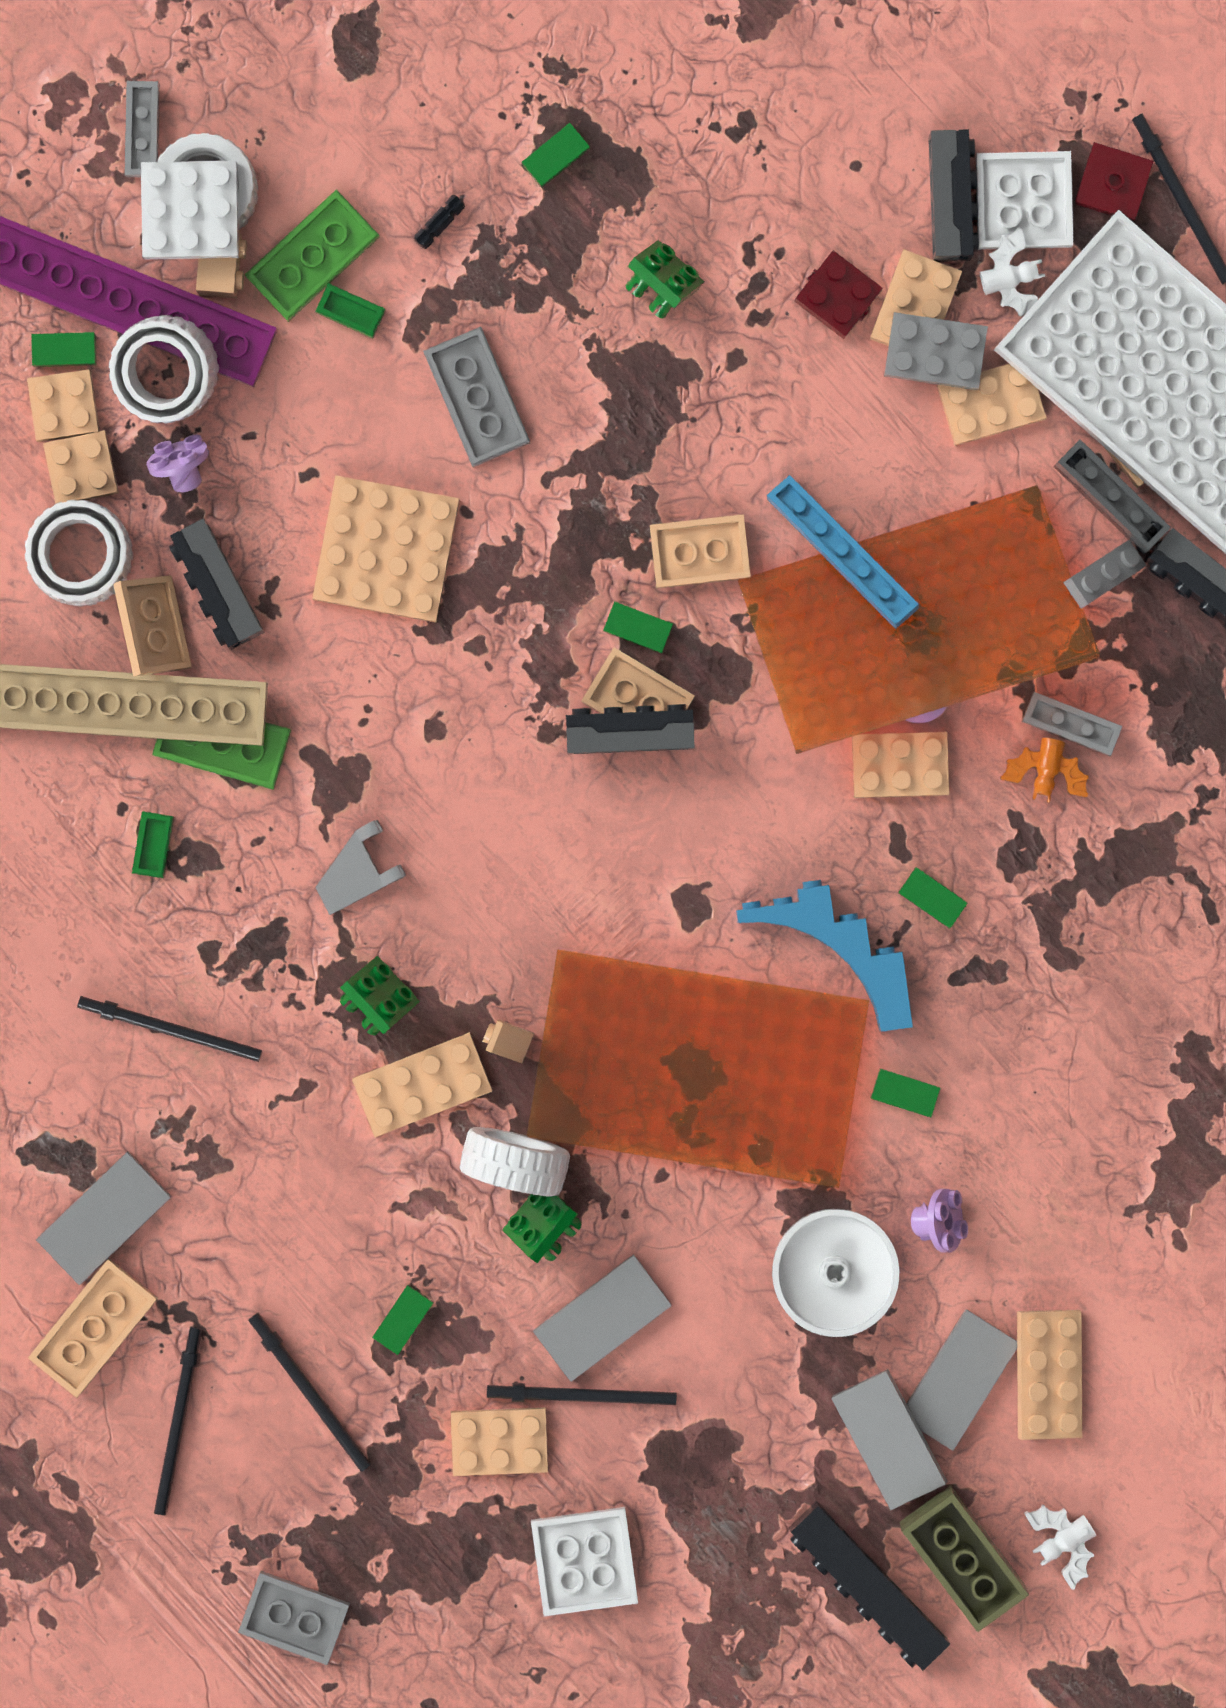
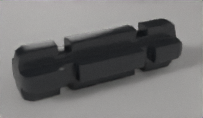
[414,195,465,249]

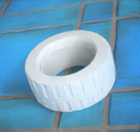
[158,133,258,230]
[109,315,219,424]
[24,499,133,606]
[460,1127,570,1196]

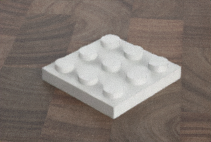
[975,151,1073,250]
[141,161,239,260]
[531,1507,638,1616]

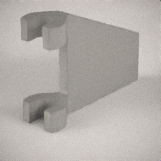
[315,820,406,915]

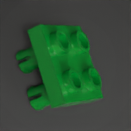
[625,240,705,319]
[340,956,420,1036]
[502,1194,582,1263]

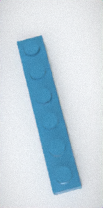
[767,475,919,629]

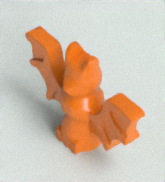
[1000,737,1089,803]

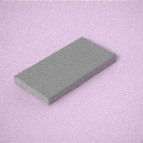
[423,327,530,467]
[36,1151,172,1285]
[533,1254,672,1382]
[906,1309,1017,1451]
[831,1369,948,1510]

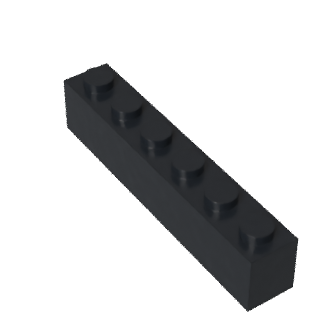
[789,1501,950,1671]

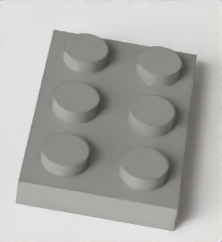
[884,312,988,390]
[238,1571,350,1665]

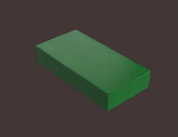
[521,123,590,188]
[315,283,386,339]
[31,332,96,367]
[603,601,673,654]
[132,811,174,878]
[898,867,968,929]
[870,1068,940,1118]
[372,1285,434,1355]

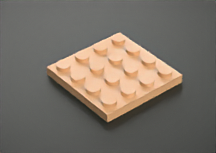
[312,475,460,623]

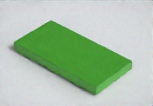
[245,189,380,322]
[152,722,291,790]

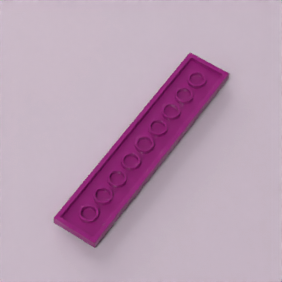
[0,216,278,387]

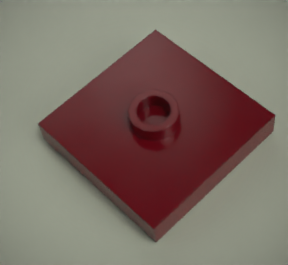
[1074,142,1154,223]

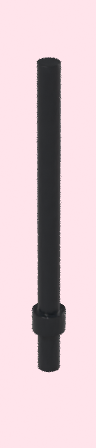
[1132,113,1226,285]
[77,996,262,1062]
[248,1313,371,1472]
[154,1326,202,1516]
[487,1383,677,1405]

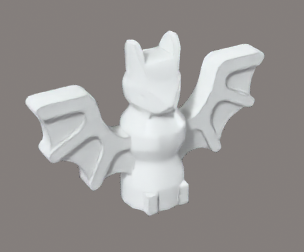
[980,227,1045,317]
[1024,1505,1096,1590]

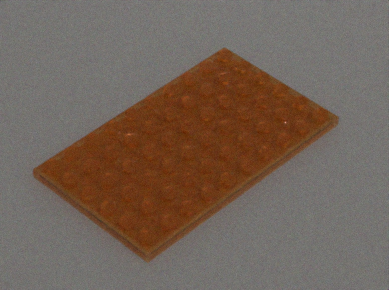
[738,485,1100,754]
[527,949,869,1188]

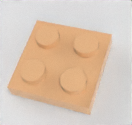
[27,369,100,442]
[43,430,119,504]

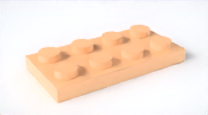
[352,1032,493,1137]
[28,1258,158,1398]
[1017,1310,1082,1440]

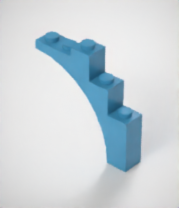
[736,880,913,1032]

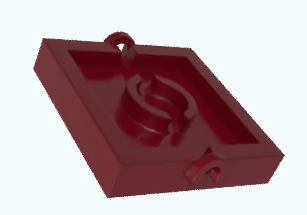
[794,250,883,339]

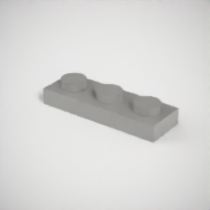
[125,81,160,178]
[1063,540,1147,609]
[1022,692,1122,756]

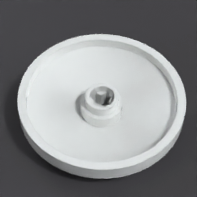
[772,1209,900,1337]

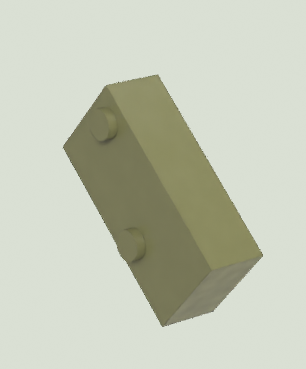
[900,1485,1029,1632]

